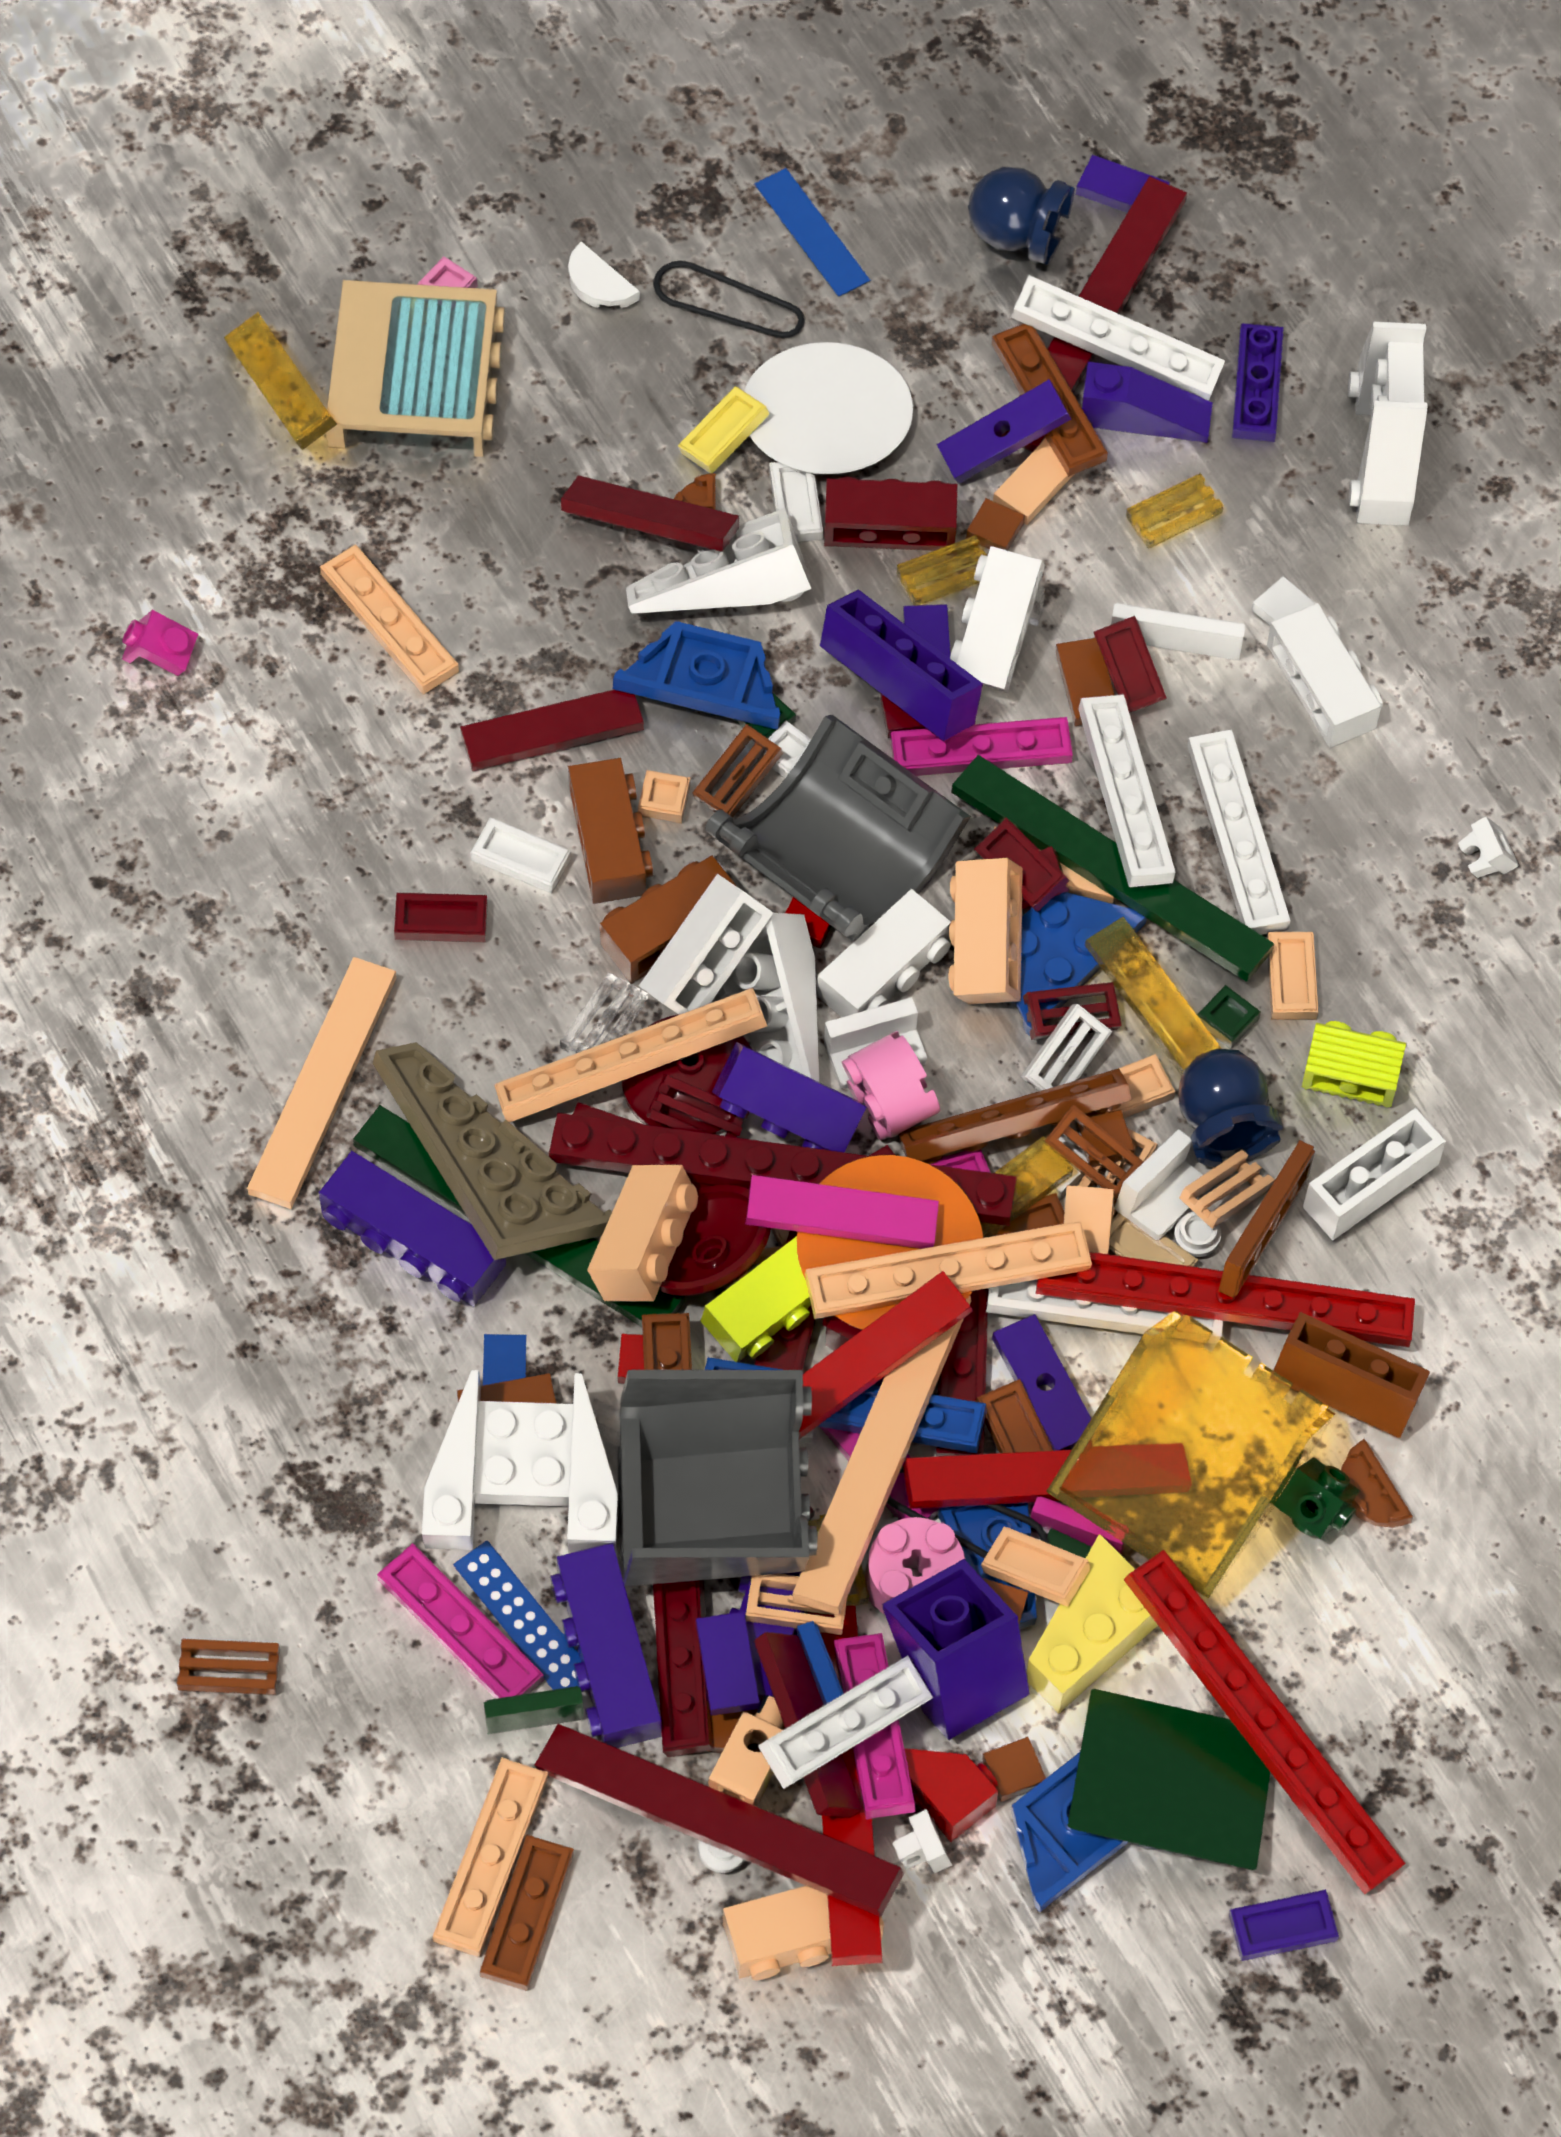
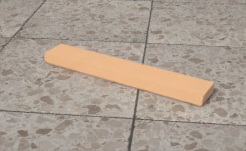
[247,957,397,1209]
[494,988,767,1123]
[804,1221,1092,1319]

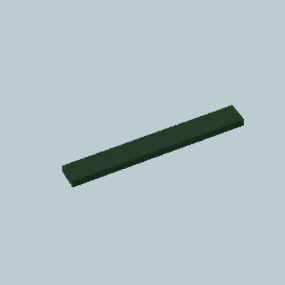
[951,755,1274,982]
[353,1105,685,1327]

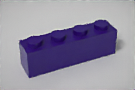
[820,589,983,741]
[319,1151,506,1307]
[550,1543,661,1748]

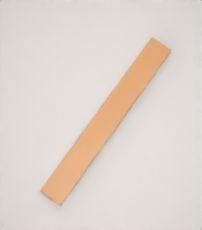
[792,1296,971,1615]

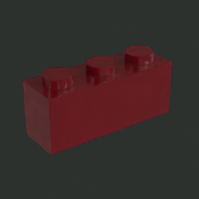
[824,477,958,552]

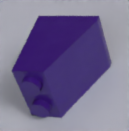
[882,1559,1030,1740]

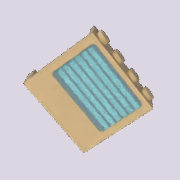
[325,280,505,457]

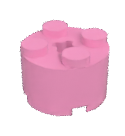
[842,1031,940,1141]
[865,1517,965,1615]

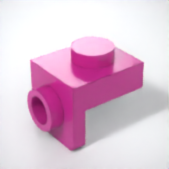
[122,609,198,676]

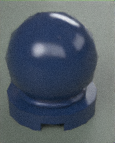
[968,167,1075,265]
[1178,1049,1283,1167]

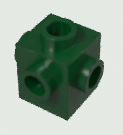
[1274,1457,1360,1539]

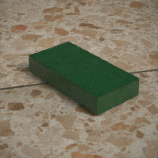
[483,1686,584,1734]

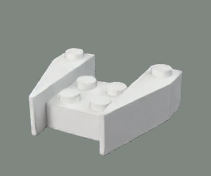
[1348,322,1427,526]
[422,1370,619,1555]

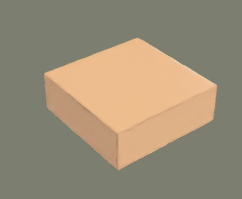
[638,770,690,823]

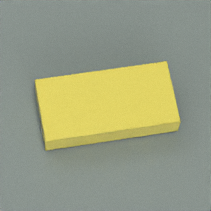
[678,386,770,473]

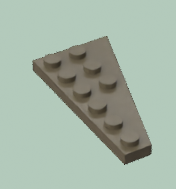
[373,1042,612,1260]

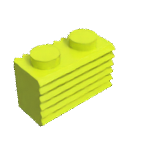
[1301,1021,1406,1108]

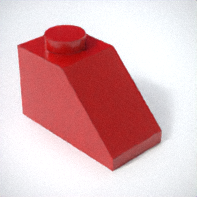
[904,1748,998,1842]

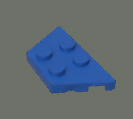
[612,621,780,730]
[1012,892,1146,1036]
[1011,1752,1129,1912]

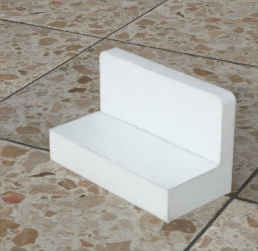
[824,997,927,1089]
[1114,1129,1211,1240]

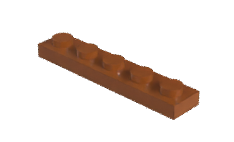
[898,1068,1132,1164]

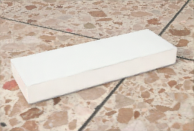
[1111,603,1245,660]

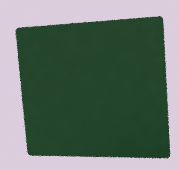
[1068,1689,1271,1870]

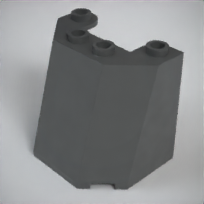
[617,1370,817,1586]

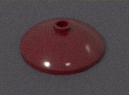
[621,1015,753,1135]
[659,1184,771,1295]

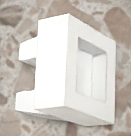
[1458,816,1519,878]
[892,1810,952,1874]

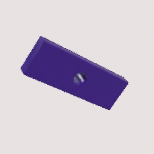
[1232,323,1284,442]
[937,379,1071,484]
[992,1314,1099,1451]

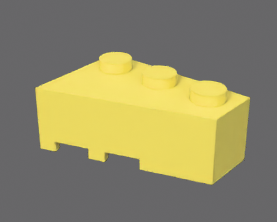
[1026,1534,1158,1714]

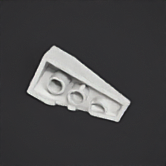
[626,508,811,614]
[718,913,819,1082]

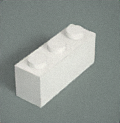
[950,546,1045,692]
[1267,603,1383,748]
[639,874,773,1015]
[817,889,951,1017]
[1303,1107,1446,1241]

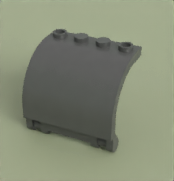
[705,715,971,941]

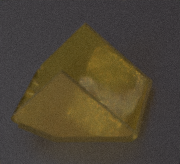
[1046,1310,1335,1599]

